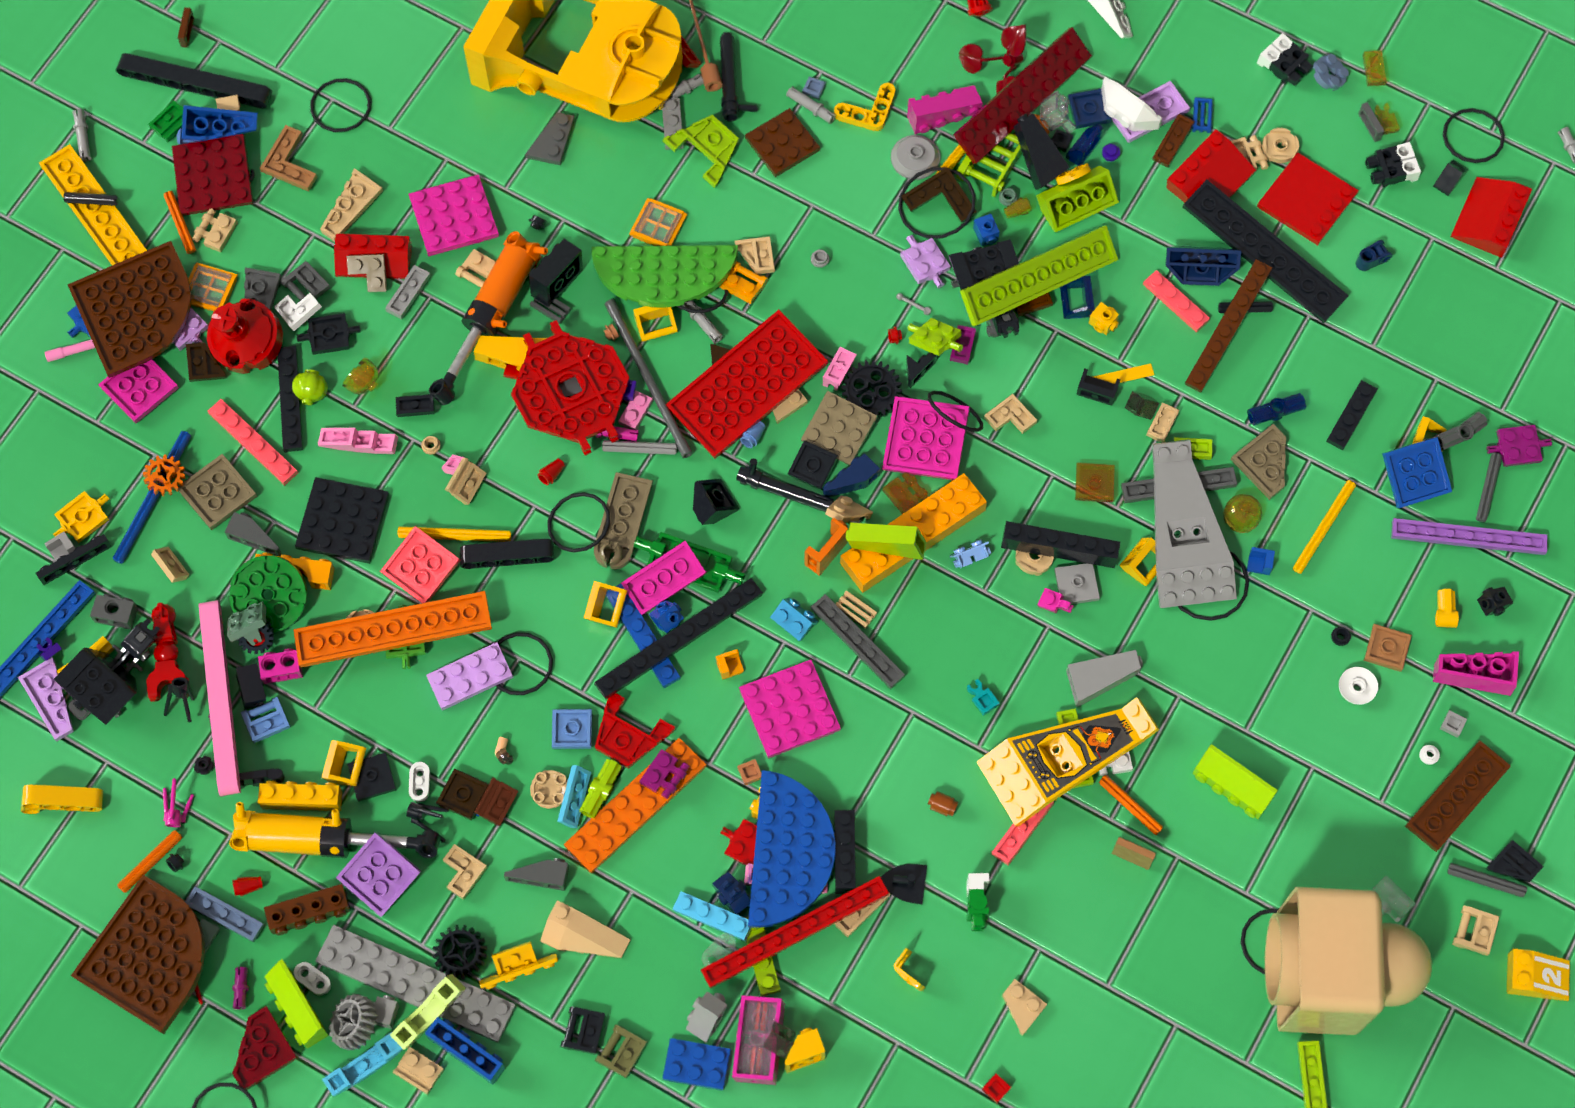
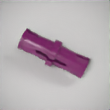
[232,967,249,1010]

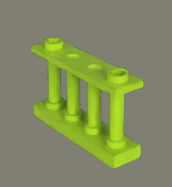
[957,133,1022,197]

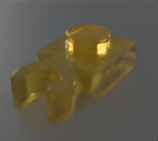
[1374,103,1400,135]

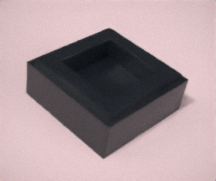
[1051,129,1073,152]

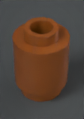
[928,791,958,817]

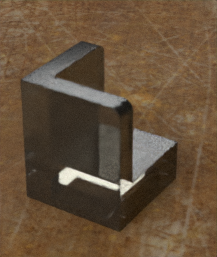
[1125,391,1159,420]
[763,1022,796,1058]

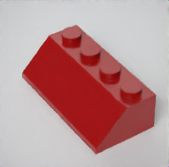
[334,234,412,279]

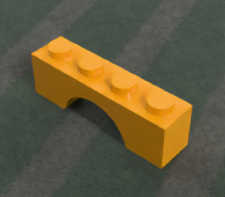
[255,553,334,590]

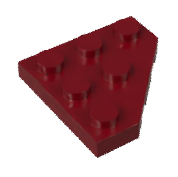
[232,1006,298,1090]

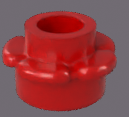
[888,326,902,344]

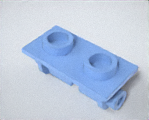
[950,540,991,569]

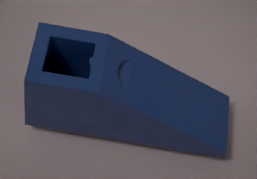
[823,453,880,497]

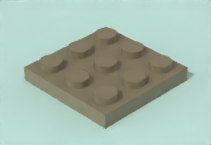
[801,390,878,466]
[178,454,257,530]

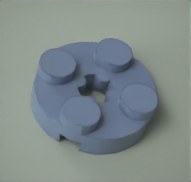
[1313,54,1349,90]

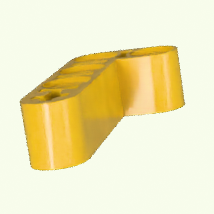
[21,785,103,814]

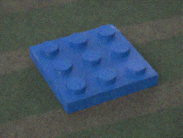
[1382,437,1452,508]

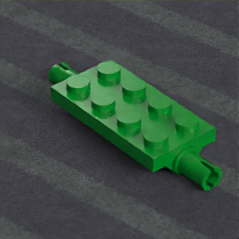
[634,532,745,593]

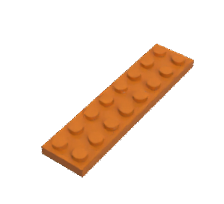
[564,738,707,874]

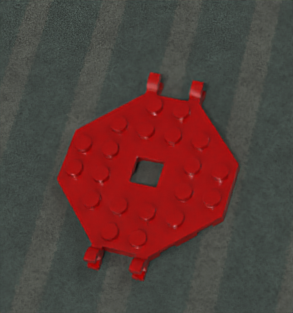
[511,320,630,456]

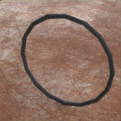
[898,167,976,239]
[1178,551,1249,621]

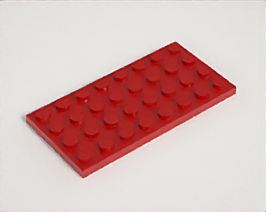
[666,310,828,459]

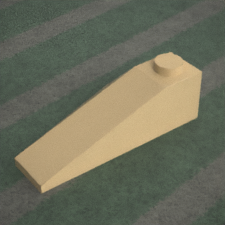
[540,901,631,958]

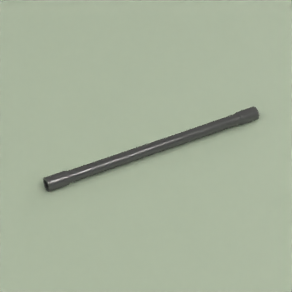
[605,299,693,458]

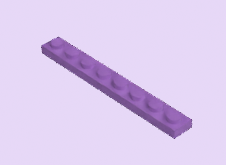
[1391,518,1547,555]

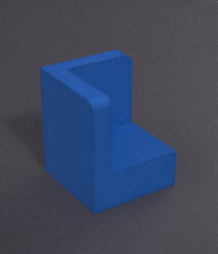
[1247,547,1275,575]

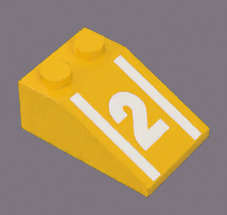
[1506,949,1570,1001]

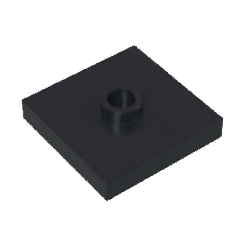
[788,440,839,490]
[348,752,396,802]

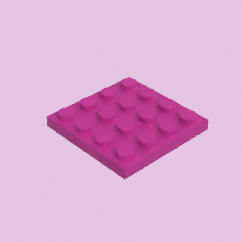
[409,174,499,257]
[882,396,970,480]
[739,659,841,759]

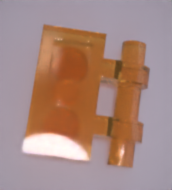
[882,472,929,514]

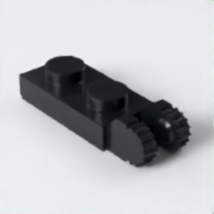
[239,768,285,789]

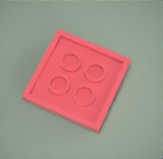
[380,526,461,603]

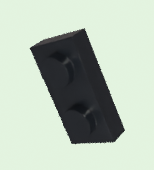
[396,394,435,417]

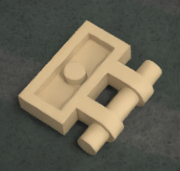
[1231,135,1269,171]
[192,209,238,252]

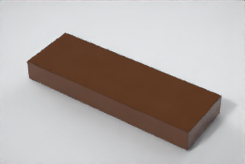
[1152,113,1195,168]

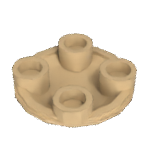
[530,770,568,809]

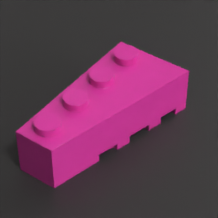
[907,85,983,135]
[1433,651,1519,696]

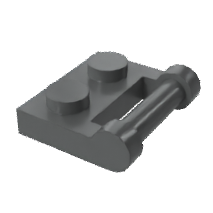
[281,261,330,301]

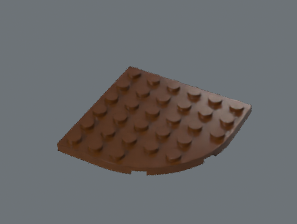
[67,241,191,378]
[71,875,205,1035]

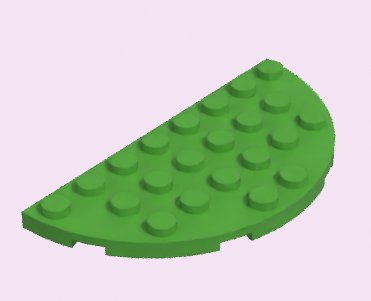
[592,245,738,308]

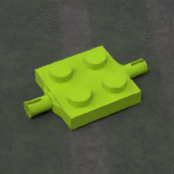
[908,318,963,356]

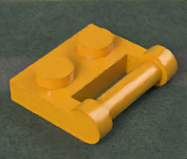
[719,261,768,304]

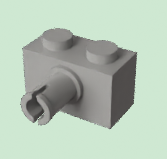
[686,992,727,1042]

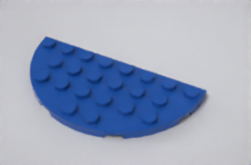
[748,770,835,928]

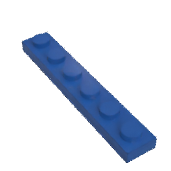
[606,584,680,689]

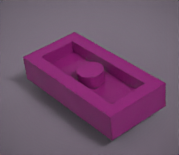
[950,325,976,365]

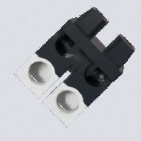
[1257,33,1313,86]
[1365,142,1421,187]

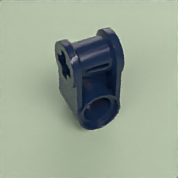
[1356,240,1393,271]

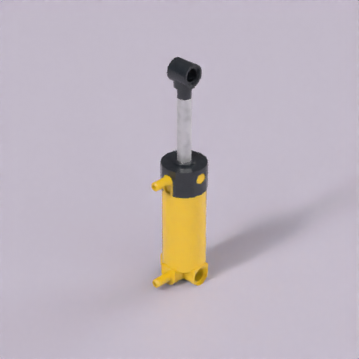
[229,802,441,858]

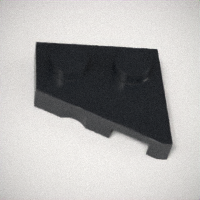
[1486,840,1544,882]

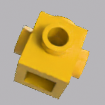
[1089,302,1119,336]

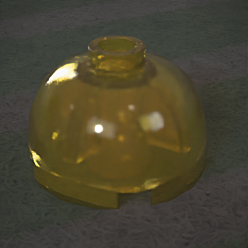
[342,357,378,395]
[1223,494,1262,533]

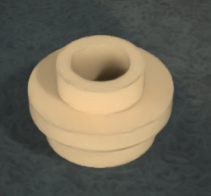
[421,436,441,455]

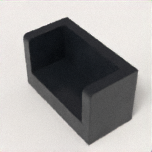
[1076,368,1120,406]

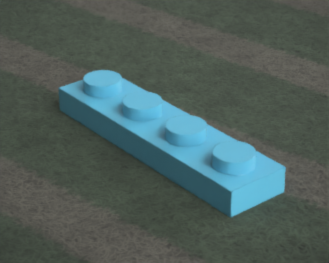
[672,891,751,941]

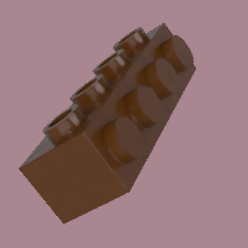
[264,884,351,935]

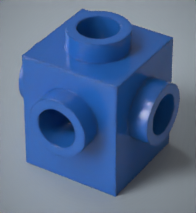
[648,600,684,633]

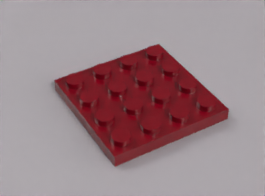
[172,134,253,216]

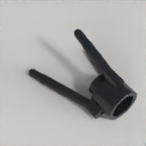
[164,677,195,723]
[406,802,449,843]

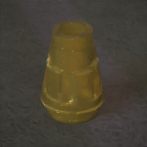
[1003,197,1032,219]

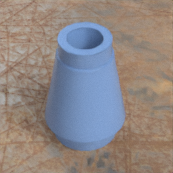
[740,421,766,448]

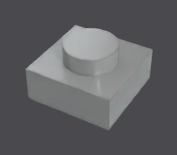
[1440,710,1467,738]

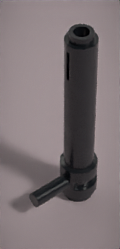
[720,32,757,121]
[736,458,834,512]

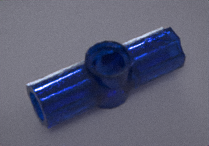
[1247,393,1306,426]

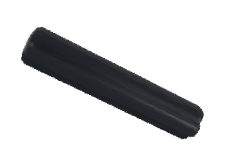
[63,192,118,206]
[1218,301,1273,313]

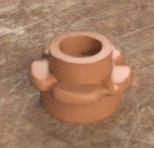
[603,324,619,341]

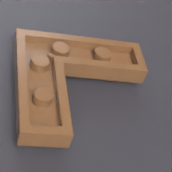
[260,125,317,192]

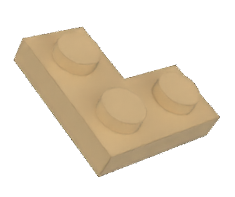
[984,394,1037,434]
[443,844,487,900]

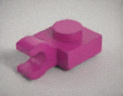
[1037,588,1074,613]

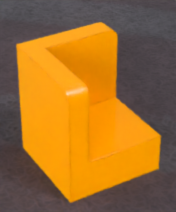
[716,649,744,680]

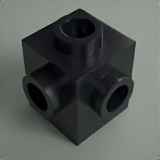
[1477,587,1513,616]

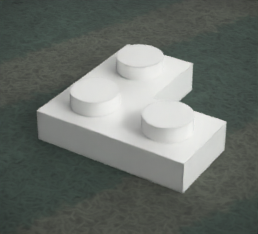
[274,293,322,331]

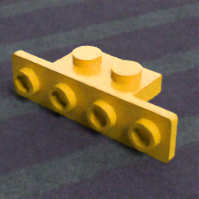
[479,941,558,989]

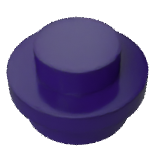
[1102,144,1120,162]

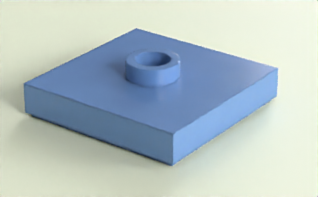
[552,709,592,749]

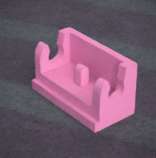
[823,347,857,391]

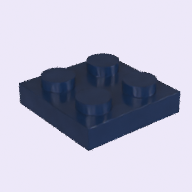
[1067,89,1112,129]

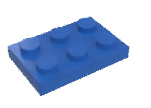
[662,1038,731,1091]

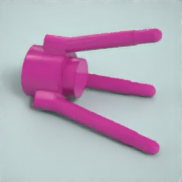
[163,778,194,828]

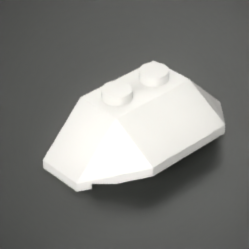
[1101,77,1162,131]

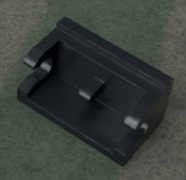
[236,663,266,710]

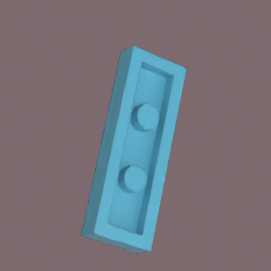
[557,765,591,828]

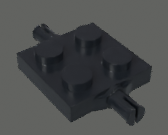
[297,313,361,355]

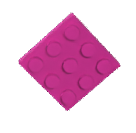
[98,360,179,424]

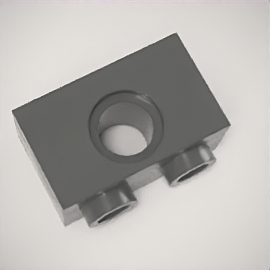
[90,594,138,630]

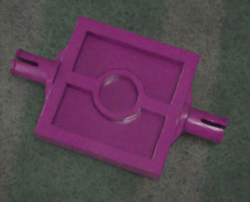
[1486,425,1552,467]

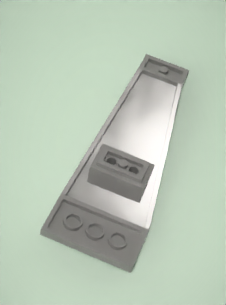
[1152,439,1237,608]

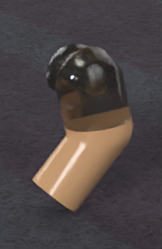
[495,737,513,765]

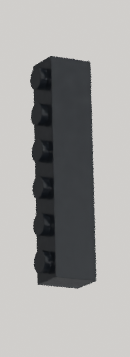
[1001,521,1120,568]

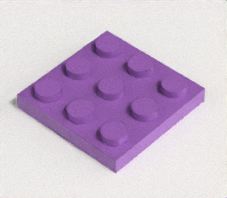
[336,831,421,917]

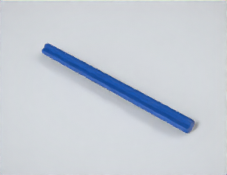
[113,431,191,564]

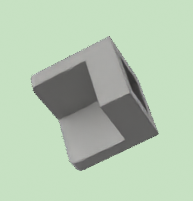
[45,532,75,561]

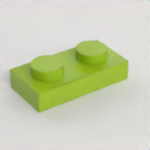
[1173,437,1212,460]

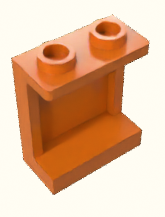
[804,518,848,576]

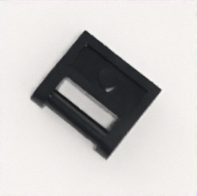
[560,1007,605,1055]

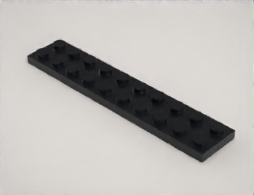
[1182,180,1349,324]

